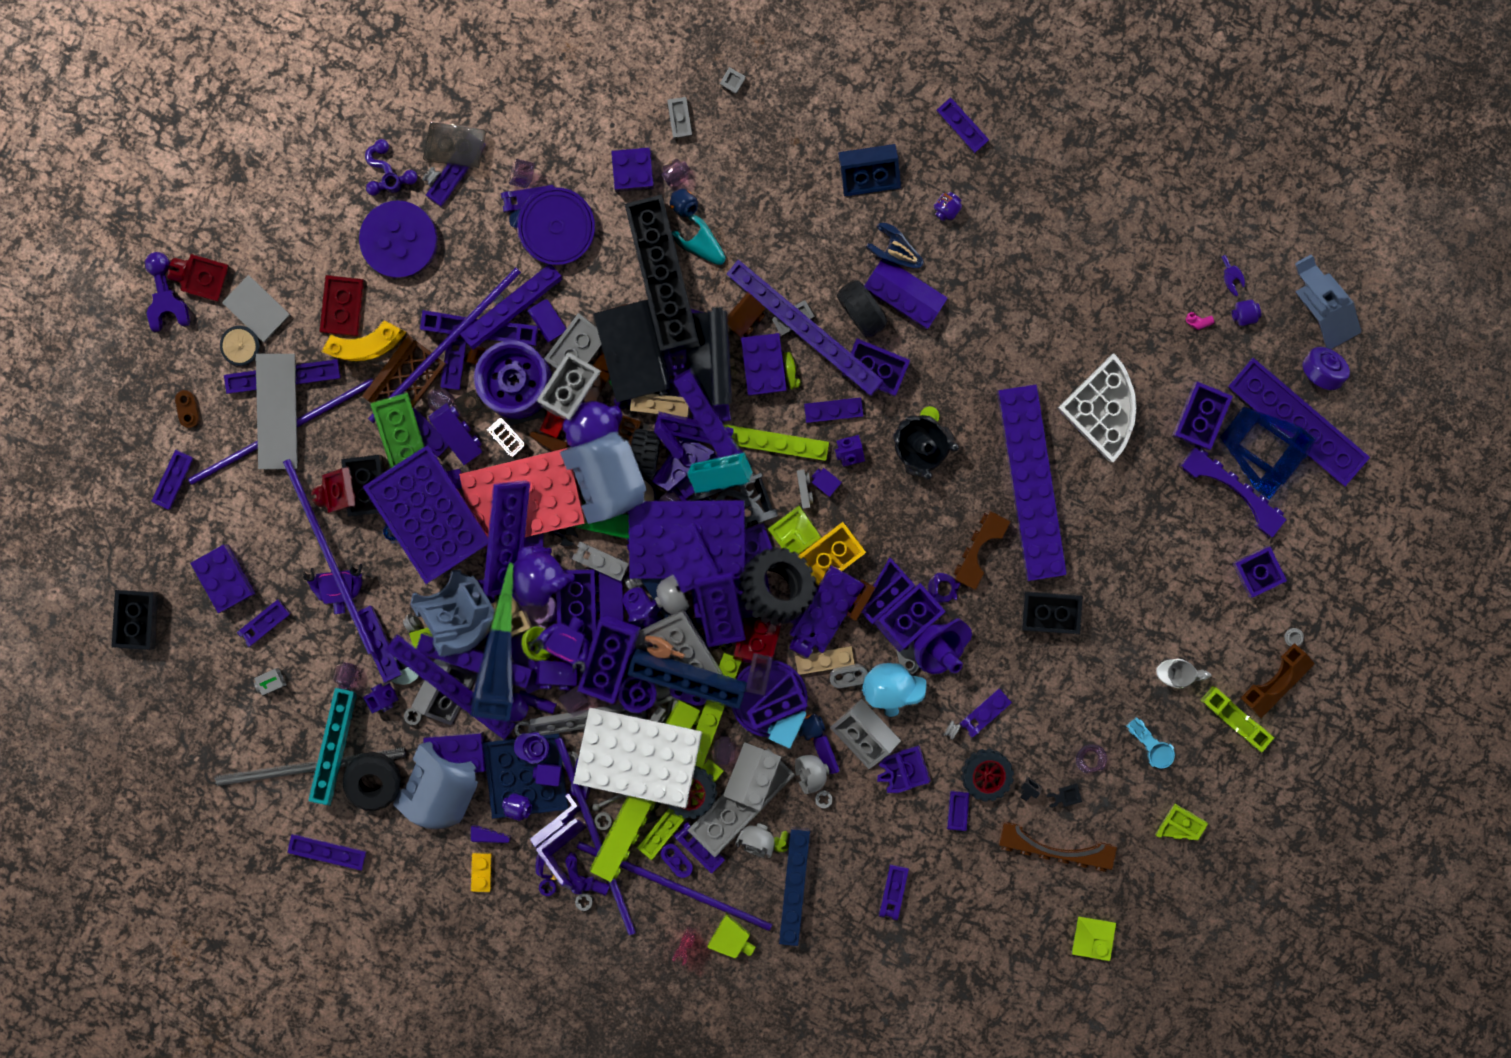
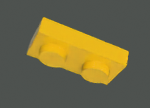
[471,852,492,892]

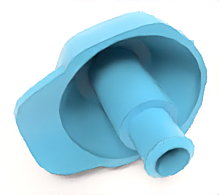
[862,663,927,717]

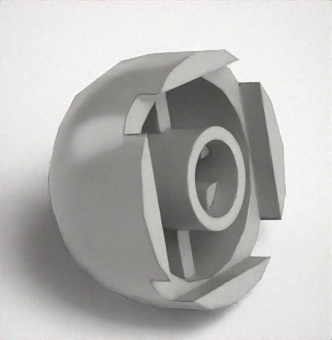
[655,575,689,614]
[795,755,829,794]
[735,823,775,858]

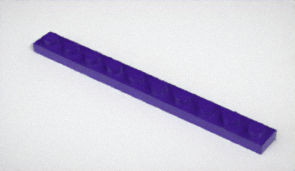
[726,260,884,396]

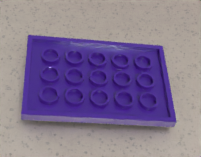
[363,445,488,584]
[629,500,745,579]

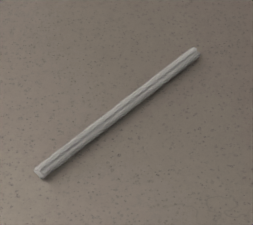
[215,747,406,786]

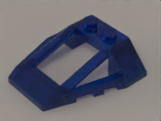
[1220,407,1316,500]

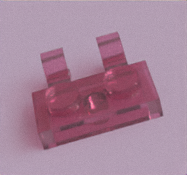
[672,926,696,966]

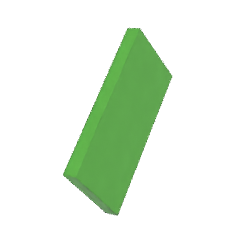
[370,392,425,468]

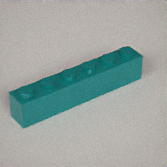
[308,688,357,806]

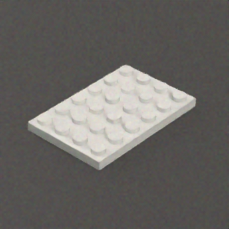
[573,708,702,808]

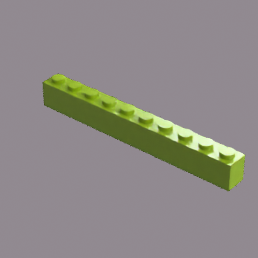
[590,699,701,882]

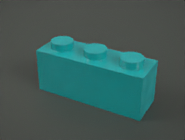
[688,453,752,493]

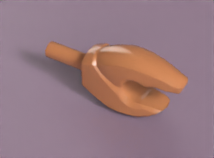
[645,636,685,659]

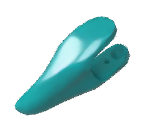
[672,214,726,265]

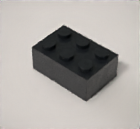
[341,455,385,517]
[111,589,159,650]
[1020,591,1083,634]

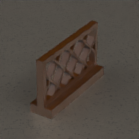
[362,335,446,408]

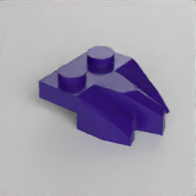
[877,745,931,793]

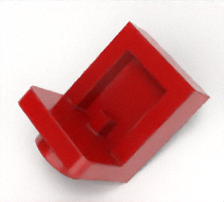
[540,411,565,438]

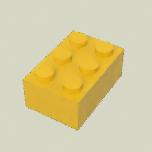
[798,522,866,585]

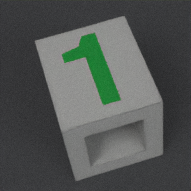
[254,668,286,695]

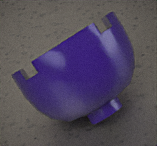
[618,675,657,713]

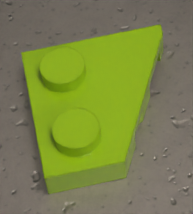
[1155,803,1208,840]

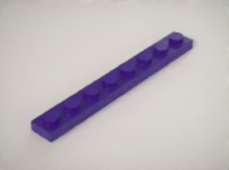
[385,634,516,740]

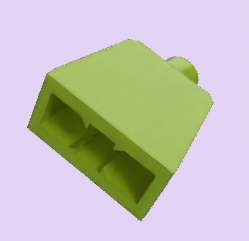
[707,913,756,958]

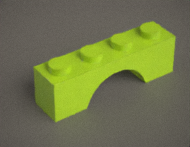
[1200,686,1274,752]

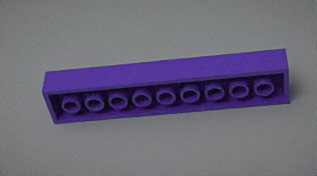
[997,384,1067,581]

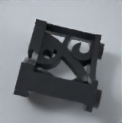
[687,472,778,528]

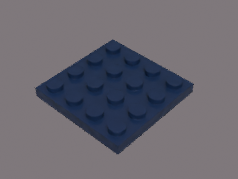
[483,733,569,819]

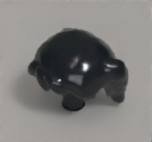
[893,415,959,480]

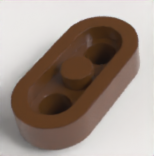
[175,390,199,428]

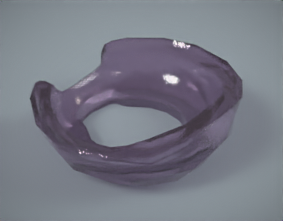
[1076,744,1107,774]

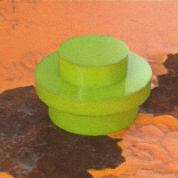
[920,406,939,422]

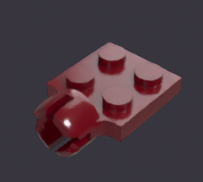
[167,254,229,302]
[311,468,355,513]

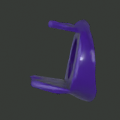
[928,573,960,603]

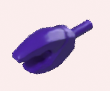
[1221,255,1245,297]

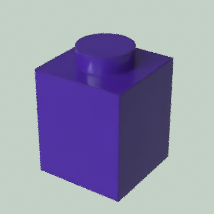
[812,468,842,497]
[533,763,562,786]

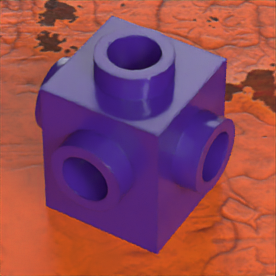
[835,435,865,467]
[363,683,399,714]

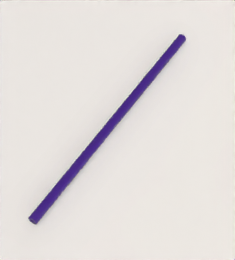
[368,267,521,424]
[188,378,374,485]
[283,459,375,655]
[555,737,636,936]
[576,841,772,931]

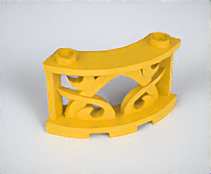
[322,320,407,361]

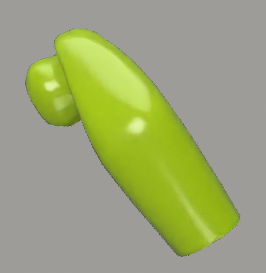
[782,352,800,390]

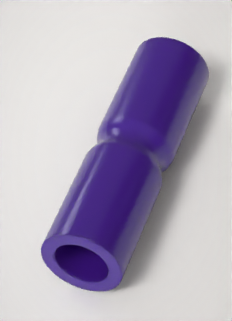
[519,691,557,714]

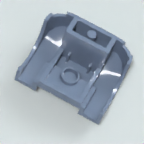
[560,432,646,524]
[410,570,494,657]
[393,742,478,829]

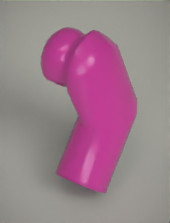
[1186,312,1215,330]

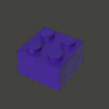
[611,148,654,192]
[1232,546,1287,598]

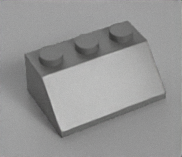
[537,352,601,420]
[411,659,477,725]
[830,699,901,769]
[723,742,781,811]

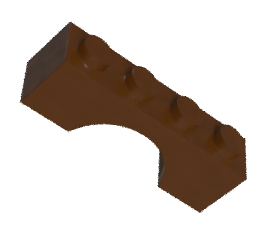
[953,511,1011,590]
[1240,643,1315,718]

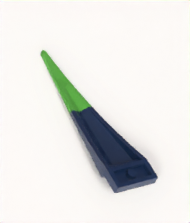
[470,563,513,721]

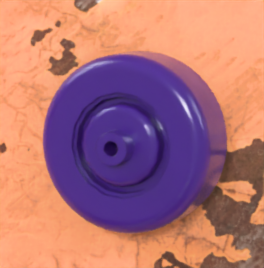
[1302,347,1350,390]

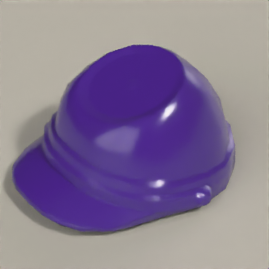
[514,732,550,764]

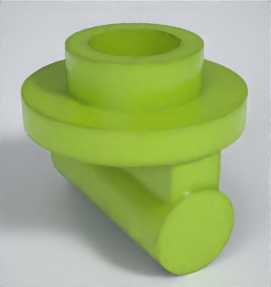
[774,831,789,852]

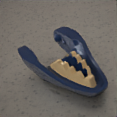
[866,223,923,268]

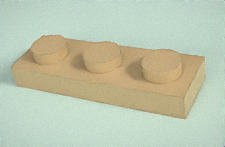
[630,394,689,417]
[795,646,855,675]

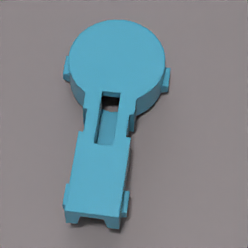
[1126,717,1175,768]

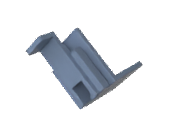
[1295,255,1361,349]

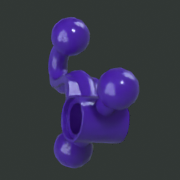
[365,139,418,196]

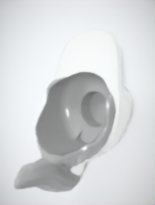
[1156,659,1211,688]

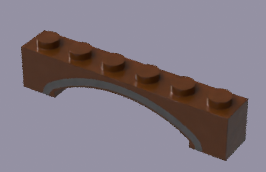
[998,821,1117,872]

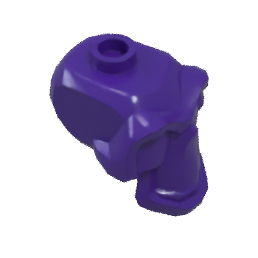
[622,587,663,630]

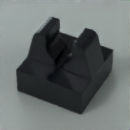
[1020,776,1042,801]

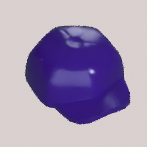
[914,618,972,674]

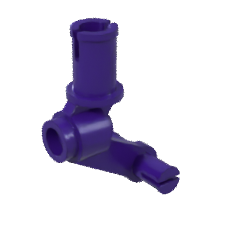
[565,852,610,896]

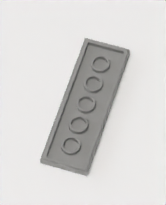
[256,354,298,469]
[687,748,795,857]

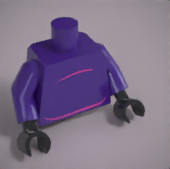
[303,563,363,614]
[529,616,589,675]

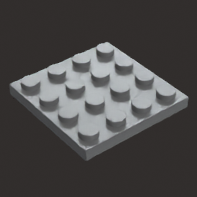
[630,610,722,707]

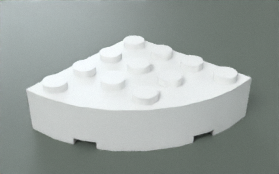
[1056,353,1136,463]

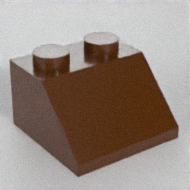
[727,292,766,338]

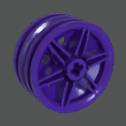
[474,341,552,419]

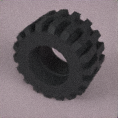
[631,428,661,479]

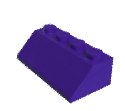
[864,259,948,330]

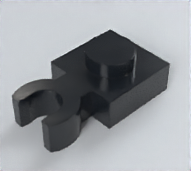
[1046,783,1082,808]

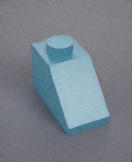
[767,711,806,749]

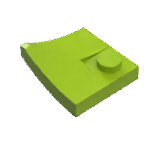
[768,505,821,554]
[1072,916,1116,961]

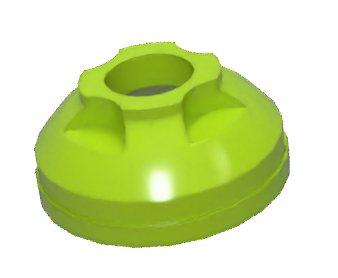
[522,626,552,662]

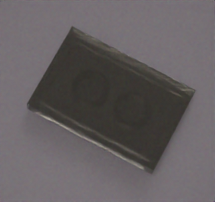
[423,122,486,168]

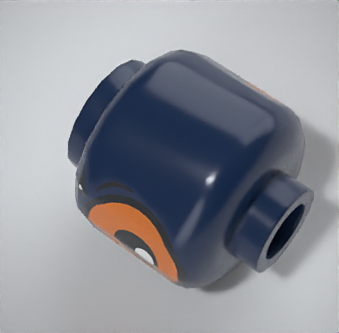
[670,189,698,217]
[798,713,826,741]

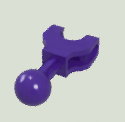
[145,252,190,333]

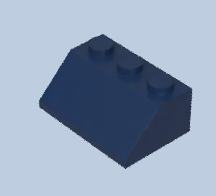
[838,144,901,197]

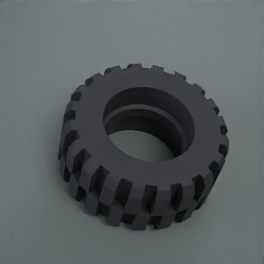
[739,547,816,625]

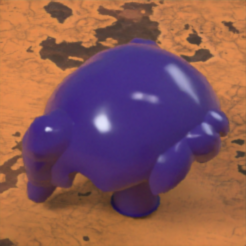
[563,401,623,447]
[512,546,575,607]

